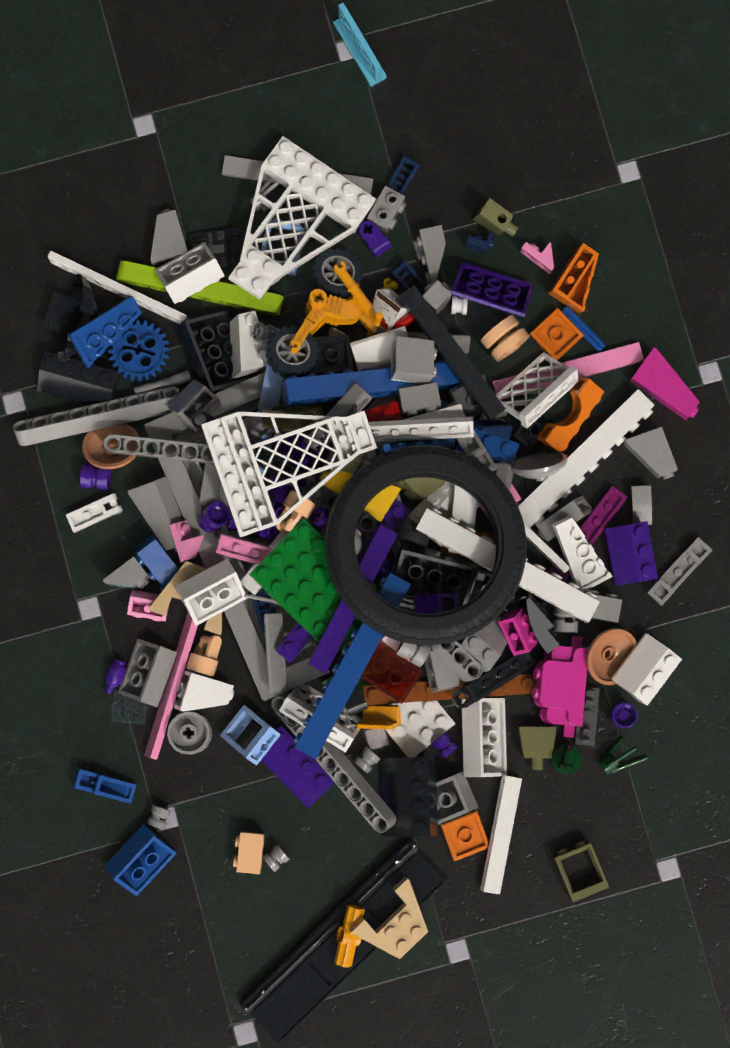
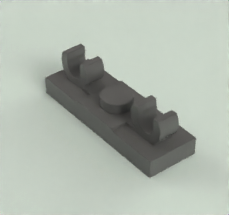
[575,687,600,746]

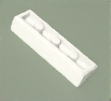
[448,485,477,553]

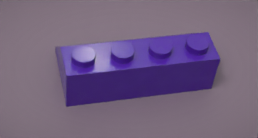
[261,726,335,808]

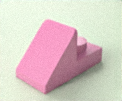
[520,242,554,274]
[169,520,204,562]

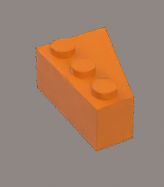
[548,243,599,314]

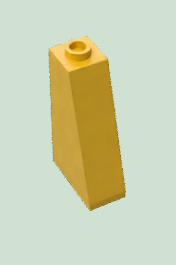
[319,469,401,522]

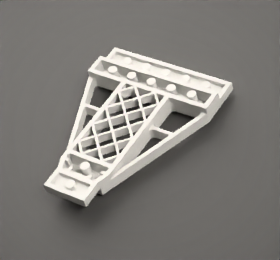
[229,136,377,300]
[201,411,377,537]

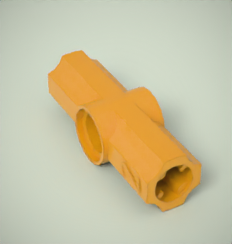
[334,905,365,968]

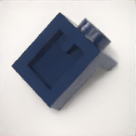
[465,231,496,254]

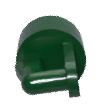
[551,745,582,774]

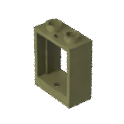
[263,402,324,433]
[553,840,609,902]

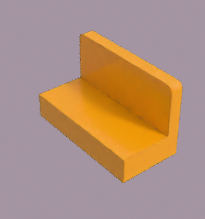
[357,705,401,730]

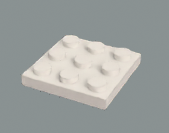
[385,679,455,757]

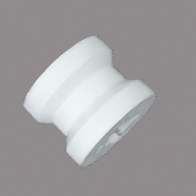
[451,295,468,315]

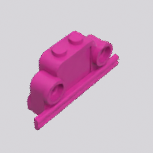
[532,636,588,738]

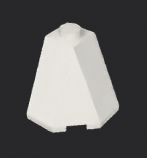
[174,670,234,712]

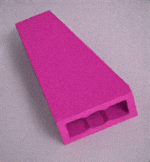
[630,347,700,420]

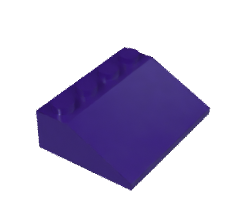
[450,262,534,317]

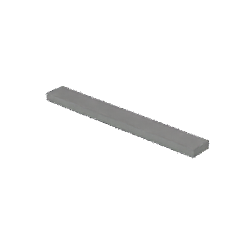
[222,155,373,195]

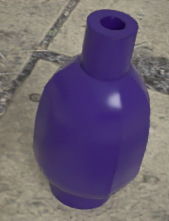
[104,658,127,694]

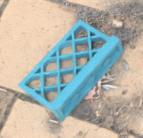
[333,3,387,87]

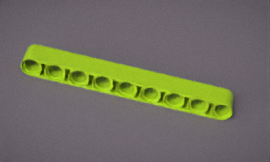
[116,261,284,316]

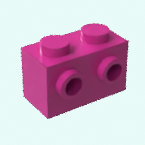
[498,608,539,656]

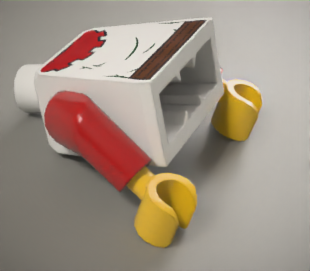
[371,278,414,335]

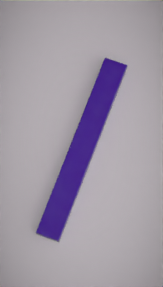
[308,525,397,673]

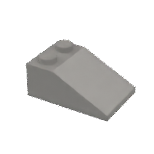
[457,616,507,673]
[436,772,478,825]

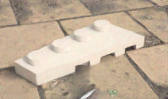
[552,516,613,592]

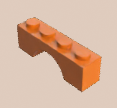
[536,376,604,454]

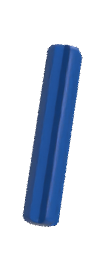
[561,306,606,352]

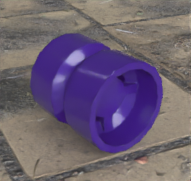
[80,463,111,490]
[198,502,230,533]
[610,703,638,728]

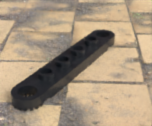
[452,642,545,708]

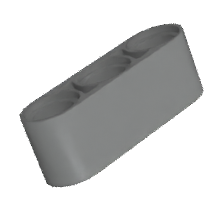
[432,641,482,682]

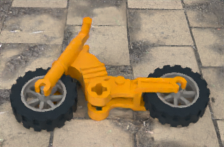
[266,248,383,378]

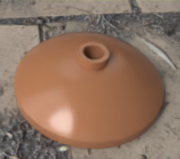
[82,423,139,469]
[586,628,637,685]

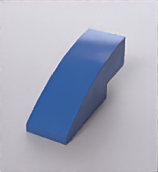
[72,767,136,804]

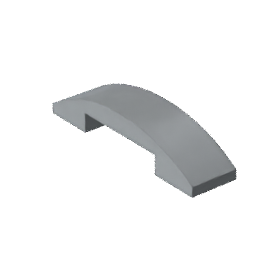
[647,537,712,606]

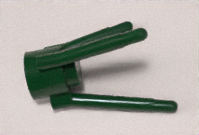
[599,737,648,775]

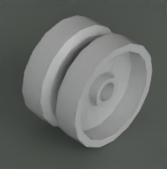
[167,712,212,755]

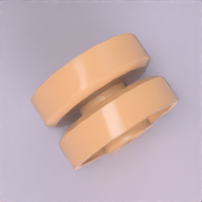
[480,315,530,362]

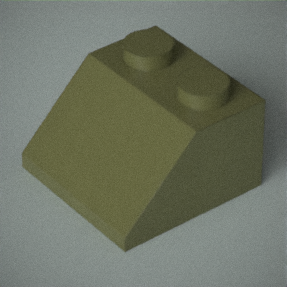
[395,477,446,500]

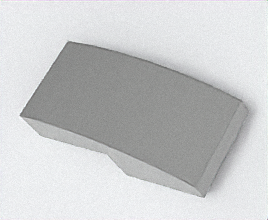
[631,485,652,525]

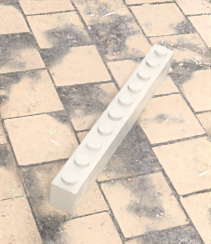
[518,389,654,528]
[415,508,600,623]

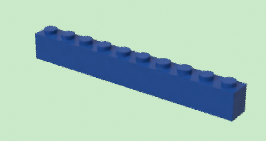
[281,360,461,407]
[294,573,411,760]

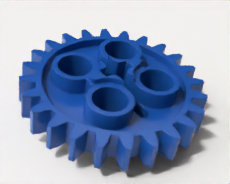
[108,320,170,382]

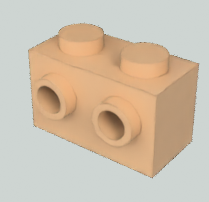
[233,831,265,874]

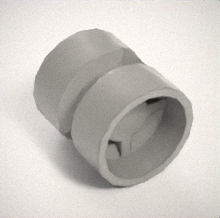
[553,606,578,633]
[396,642,432,667]

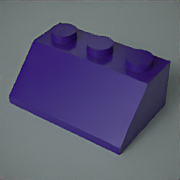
[604,521,658,585]

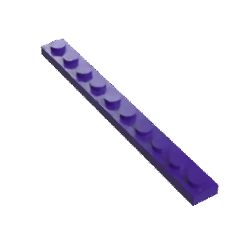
[276,500,411,663]

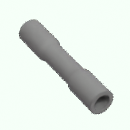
[134,370,192,394]

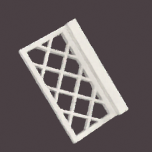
[496,352,579,429]
[279,683,363,753]

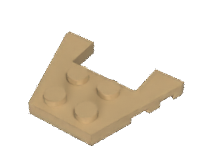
[149,561,222,635]
[349,877,428,959]

